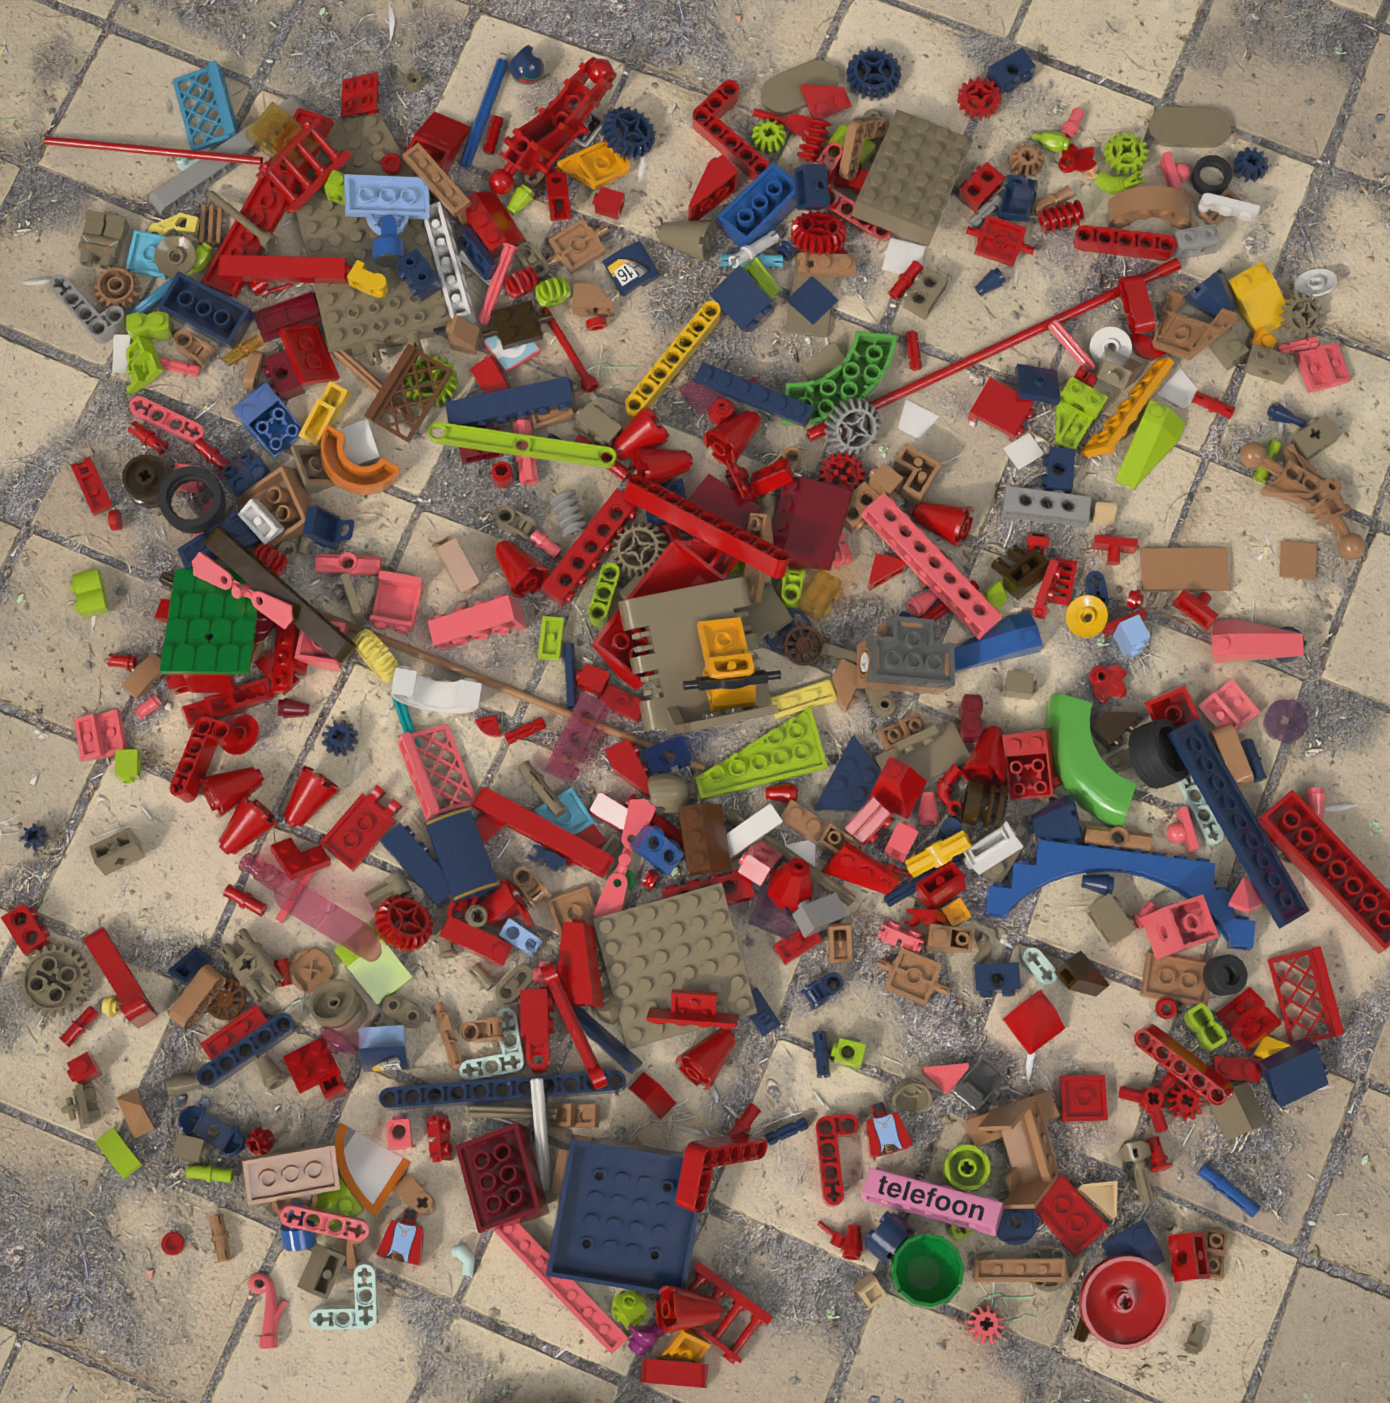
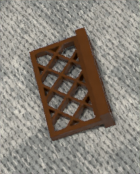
[364,343,454,443]

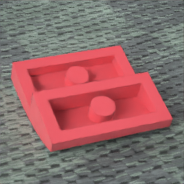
[1295,343,1351,393]
[1198,679,1261,732]
[74,709,127,761]

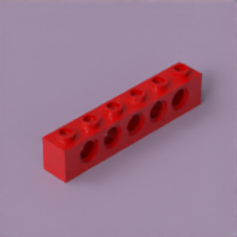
[541,488,639,608]

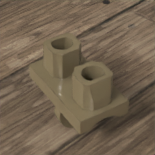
[61,1084,101,1129]

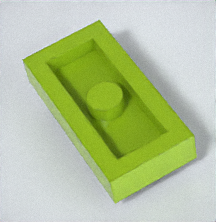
[538,616,564,661]

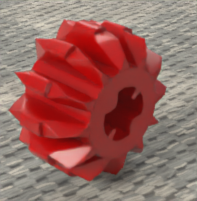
[504,267,540,299]
[252,544,288,576]
[1166,1083,1206,1122]

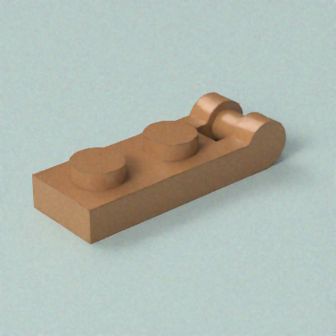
[797,252,856,277]

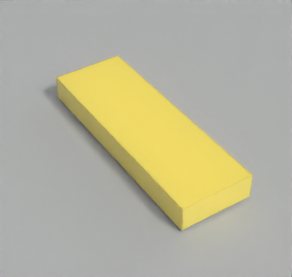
[771,679,838,720]

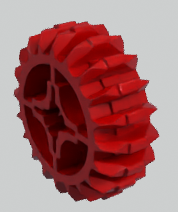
[791,210,847,256]
[374,894,434,952]

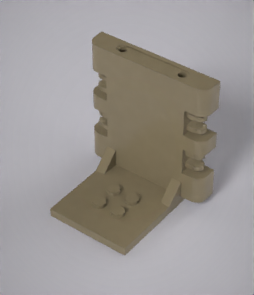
[618,577,778,735]

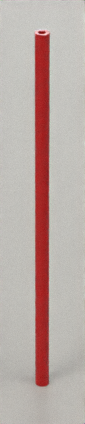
[44,136,263,165]

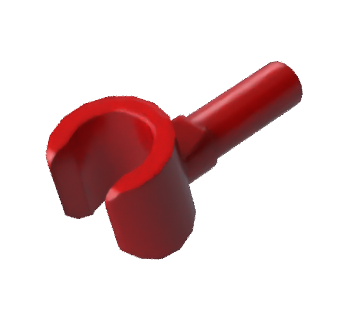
[884,863,912,878]
[817,1220,844,1248]

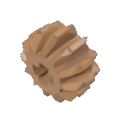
[1009,142,1045,178]

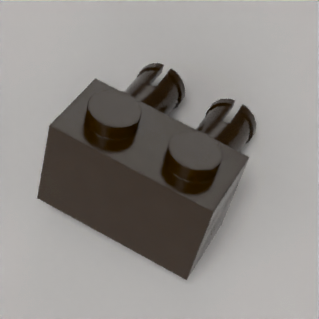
[991,544,1049,600]

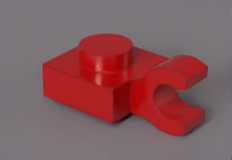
[905,909,947,927]

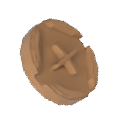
[289,949,334,993]

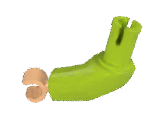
[1084,165,1145,195]

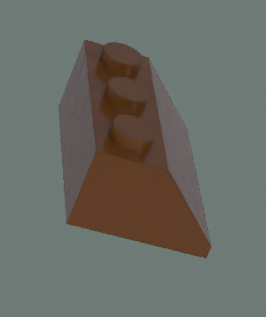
[678,804,732,876]

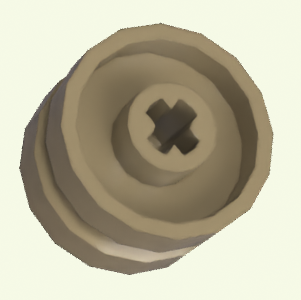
[309,979,368,1037]

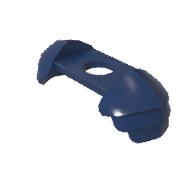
[178,1105,245,1157]

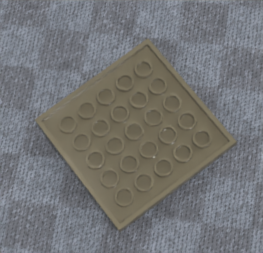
[593,883,758,1049]

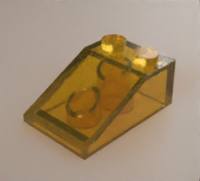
[246,101,319,168]

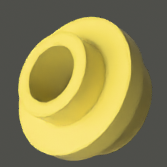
[102,995,121,1018]

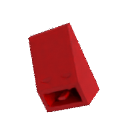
[405,111,471,174]
[1002,728,1054,800]

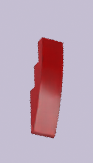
[181,678,274,729]

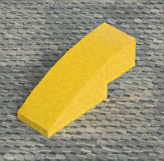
[298,381,352,446]

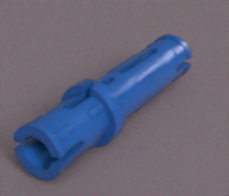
[1197,1163,1261,1218]

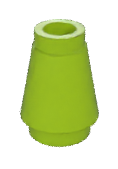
[506,184,535,216]

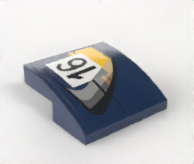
[602,241,661,297]
[359,1046,410,1072]

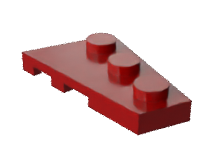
[821,841,901,895]

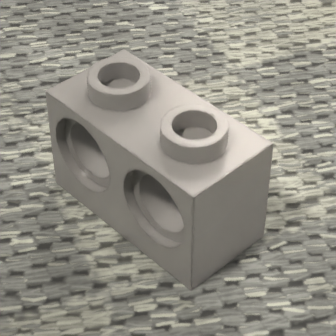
[1173,224,1221,260]

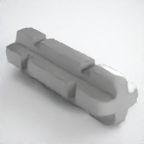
[969,194,1002,228]

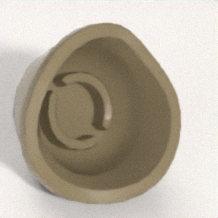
[892,1078,932,1113]

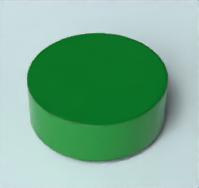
[614,869,636,891]

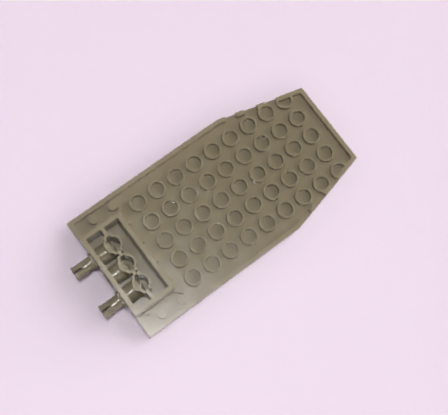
[296,113,452,366]

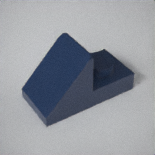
[167,946,213,986]

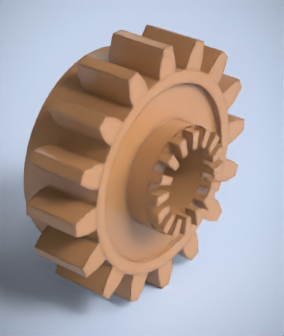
[94,265,141,311]

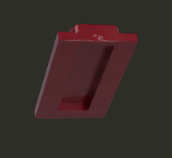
[253,292,322,343]

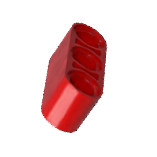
[1118,274,1156,334]
[640,1358,709,1388]

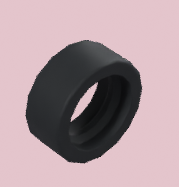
[1191,155,1232,195]

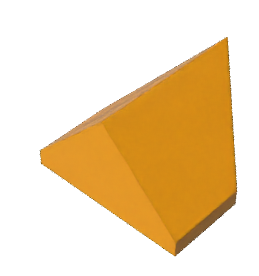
[656,1328,711,1363]

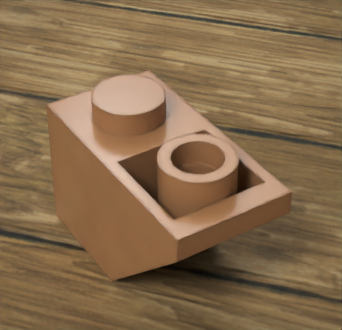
[572,283,615,318]
[446,314,482,355]
[832,659,862,713]
[925,924,975,953]

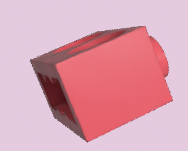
[884,822,919,864]
[738,840,783,886]

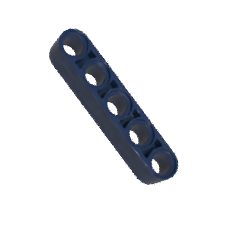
[197,1013,296,1088]

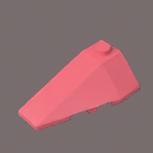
[1212,619,1304,663]

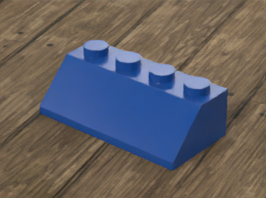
[716,162,797,248]

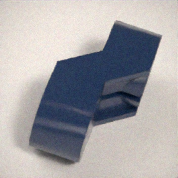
[933,816,962,843]

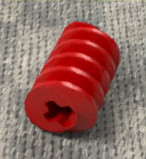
[797,118,833,164]
[1038,200,1084,235]

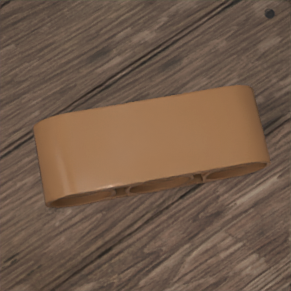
[1209,723,1254,787]
[168,964,226,1030]

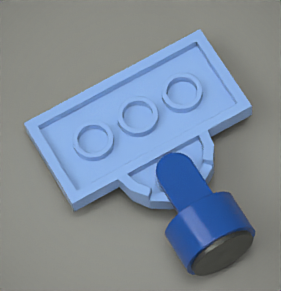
[344,174,430,267]

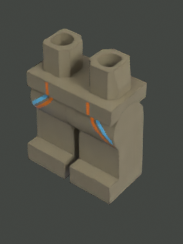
[78,210,130,270]

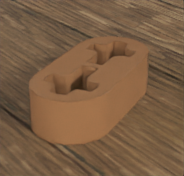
[243,350,265,390]

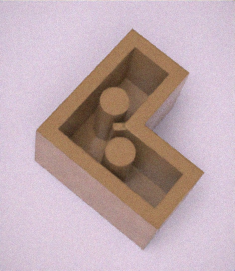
[893,443,942,505]

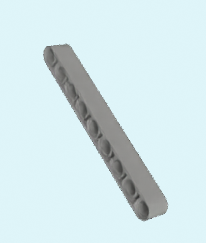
[149,95,309,217]

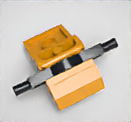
[683,617,781,712]

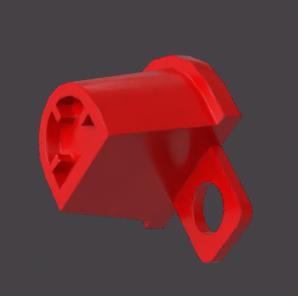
[480,878,535,927]

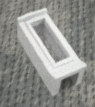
[963,821,1024,875]

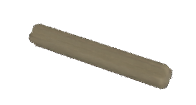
[468,1104,558,1120]

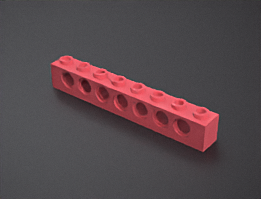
[861,493,1003,640]

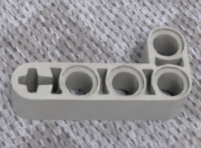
[50,274,126,344]

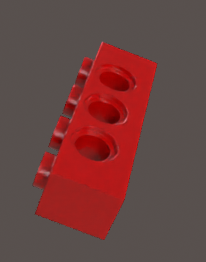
[662,869,754,906]

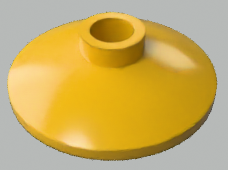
[1066,595,1108,638]

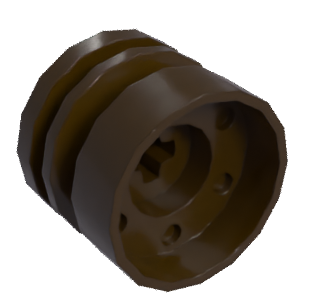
[961,777,1008,829]

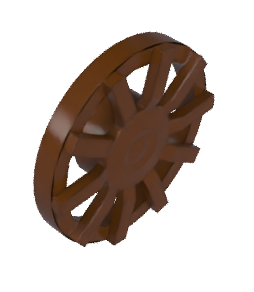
[783,625,824,666]
[207,978,247,1021]

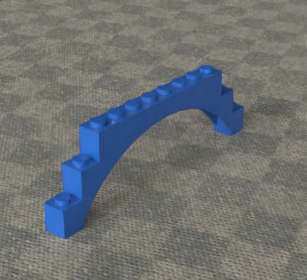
[984,838,1255,951]

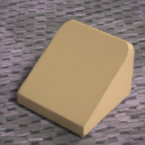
[1092,501,1117,525]
[853,1273,888,1309]

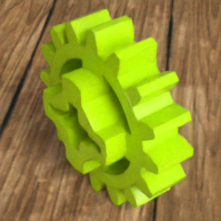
[1103,131,1149,176]

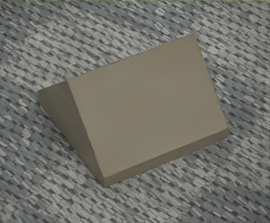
[290,445,336,495]
[1207,1082,1268,1142]

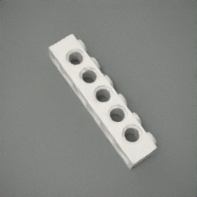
[424,202,477,324]

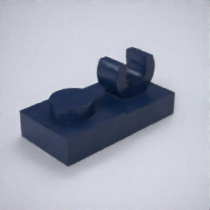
[749,987,781,1038]

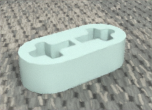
[1022,947,1057,986]

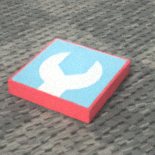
[482,336,541,374]

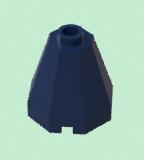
[1185,268,1237,319]
[1028,795,1083,842]

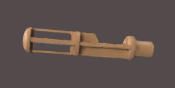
[434,1001,463,1070]

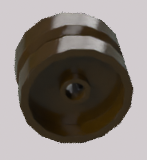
[122,454,170,508]

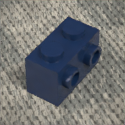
[396,248,443,301]
[217,448,270,498]

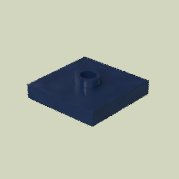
[1015,363,1060,405]

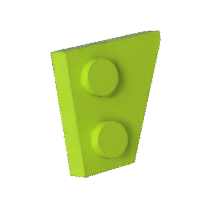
[1054,400,1094,451]

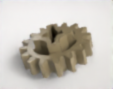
[1279,292,1324,339]

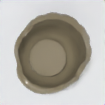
[648,773,688,814]

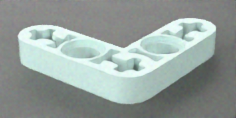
[459,1008,524,1081]
[309,1260,378,1330]

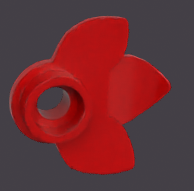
[1058,143,1097,173]
[1089,664,1127,704]

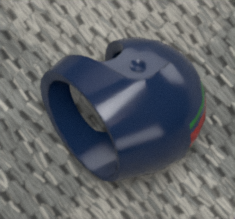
[508,45,544,85]

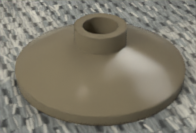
[154,236,196,277]

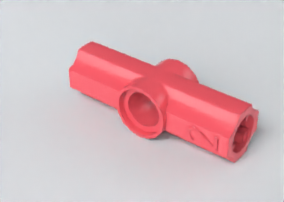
[513,419,539,486]
[315,552,382,577]

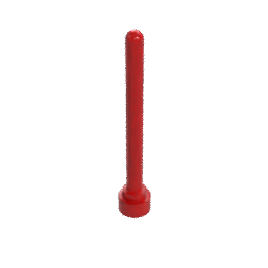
[542,308,599,393]

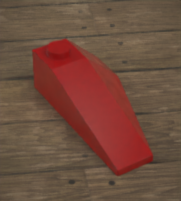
[1144,682,1205,728]

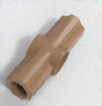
[1083,824,1152,853]

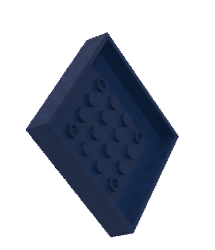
[546,1134,699,1295]

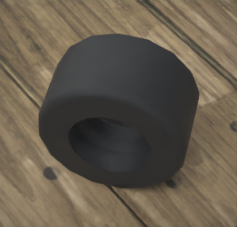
[1203,954,1248,996]

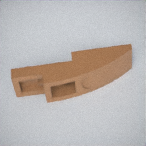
[743,513,773,603]
[779,799,866,855]

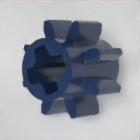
[20,823,50,852]

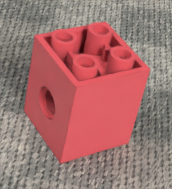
[1141,895,1219,960]

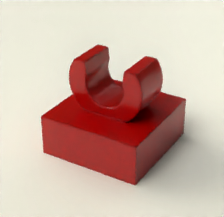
[1026,532,1050,555]

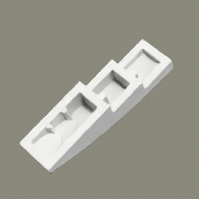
[709,803,783,874]

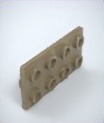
[875,722,970,781]

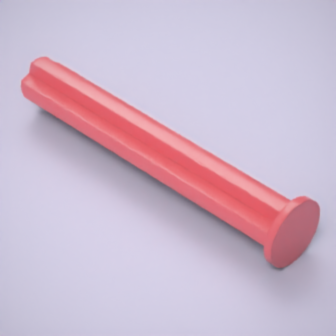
[477,243,518,325]

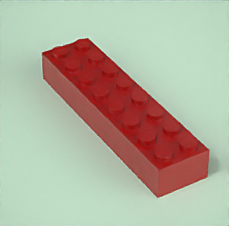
[1258,789,1390,954]

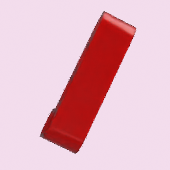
[169,717,240,803]
[815,1114,859,1208]

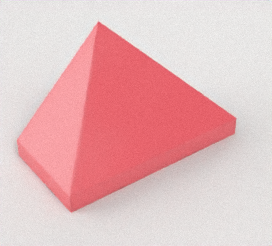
[1228,876,1265,913]
[922,1063,969,1095]

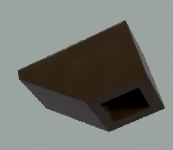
[1090,712,1141,750]
[1054,950,1110,997]

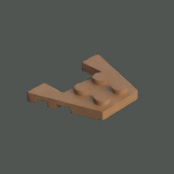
[1152,290,1240,361]

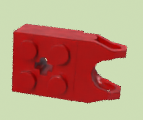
[520,989,554,1073]

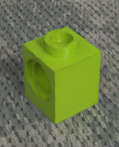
[115,749,142,784]
[831,1038,866,1069]

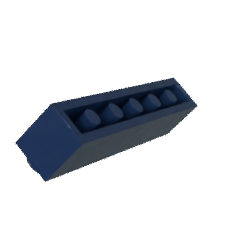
[445,376,576,428]

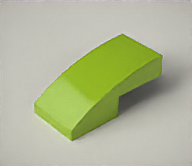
[95,1127,142,1180]

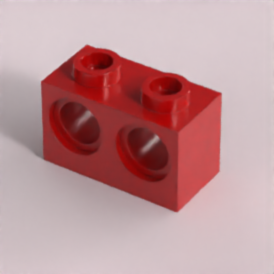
[958,162,1005,213]
[1,903,51,956]

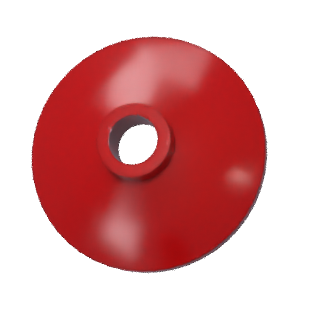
[221,713,259,755]

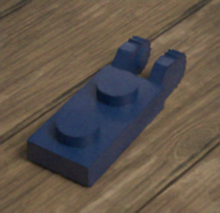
[457,226,497,281]

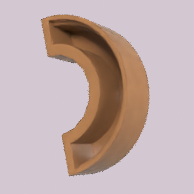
[1108,185,1192,229]

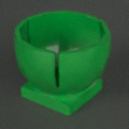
[889,1233,965,1309]

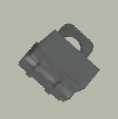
[951,1056,1007,1113]

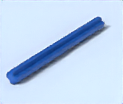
[460,58,508,168]

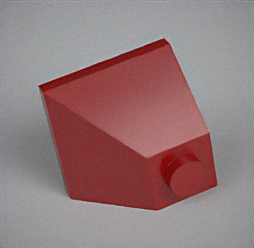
[868,756,927,820]
[1002,989,1065,1055]

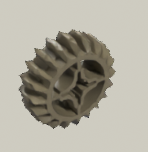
[612,521,669,578]

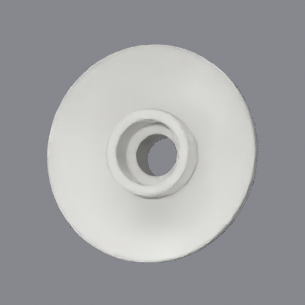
[1295,269,1337,296]
[1090,326,1132,364]

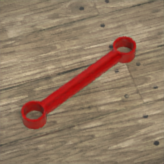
[539,962,608,1090]

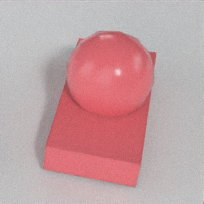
[1160,151,1191,190]
[1166,806,1199,854]

